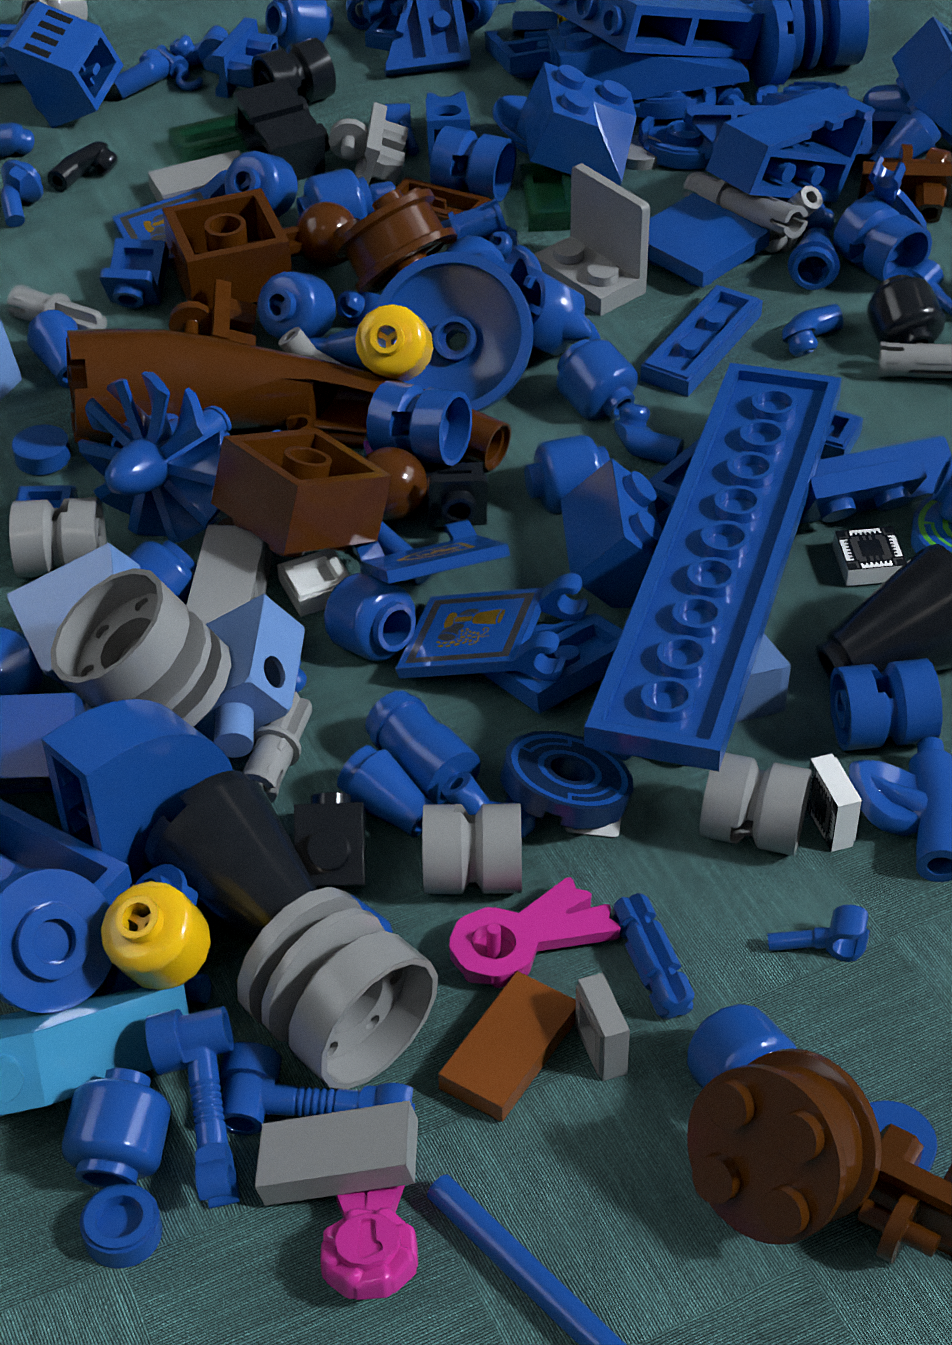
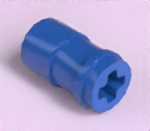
[365,691,481,804]

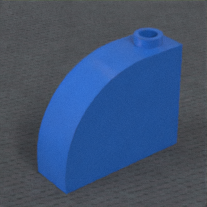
[41,699,233,885]

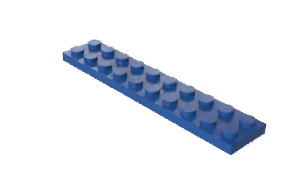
[584,363,842,772]

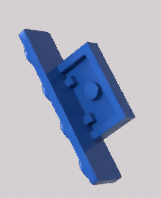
[799,436,951,524]

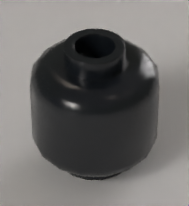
[867,275,945,344]

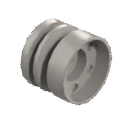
[50,568,231,727]
[237,887,438,1089]

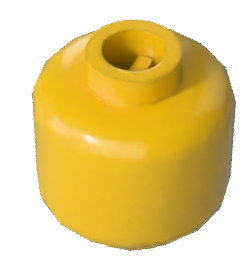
[355,304,433,381]
[101,881,211,990]

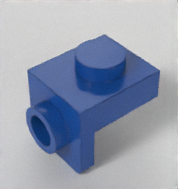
[99,238,170,308]

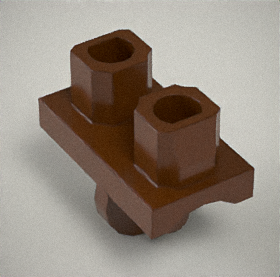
[857,144,952,223]
[169,278,257,346]
[857,1124,952,1264]

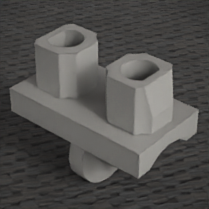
[328,102,409,185]

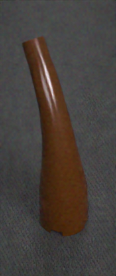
[66,328,511,471]

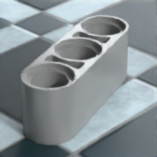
[186,524,272,624]

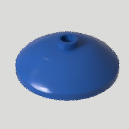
[374,252,533,412]

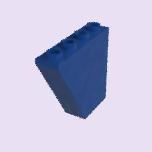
[535,0,764,59]

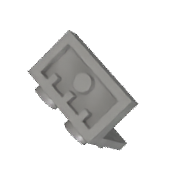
[534,163,650,316]

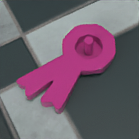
[449,877,620,988]
[320,1185,418,1300]

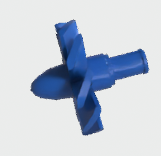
[78,371,232,543]

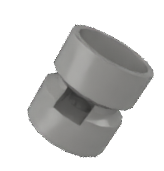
[9,497,106,578]
[699,752,812,856]
[422,803,522,894]

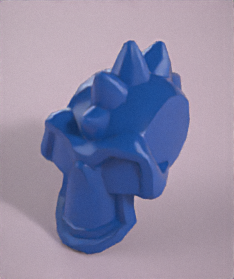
[464,245,600,356]

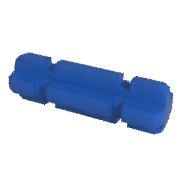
[613,893,695,1020]

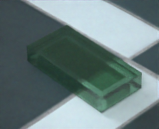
[167,113,248,164]
[520,163,571,232]

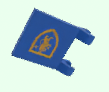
[352,520,510,584]

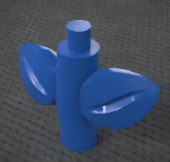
[848,736,952,882]

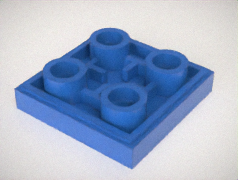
[648,193,770,288]

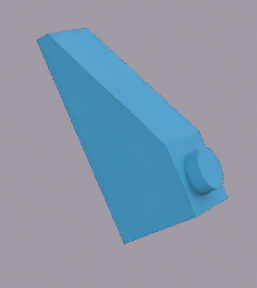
[0,984,189,1116]

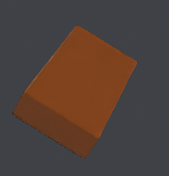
[438,971,576,1122]

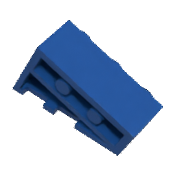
[706,87,875,202]

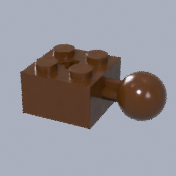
[162,188,355,309]
[211,428,427,557]

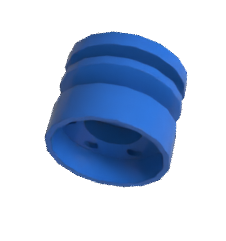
[787,0,869,72]

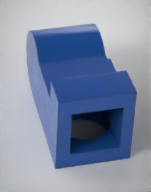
[425,91,471,166]

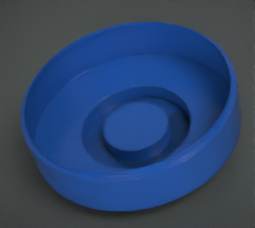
[0,868,112,1013]

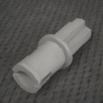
[7,284,107,330]
[242,691,312,803]

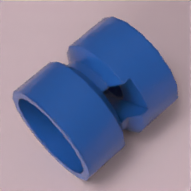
[430,126,517,202]
[833,196,932,282]
[366,381,472,466]
[829,658,943,751]

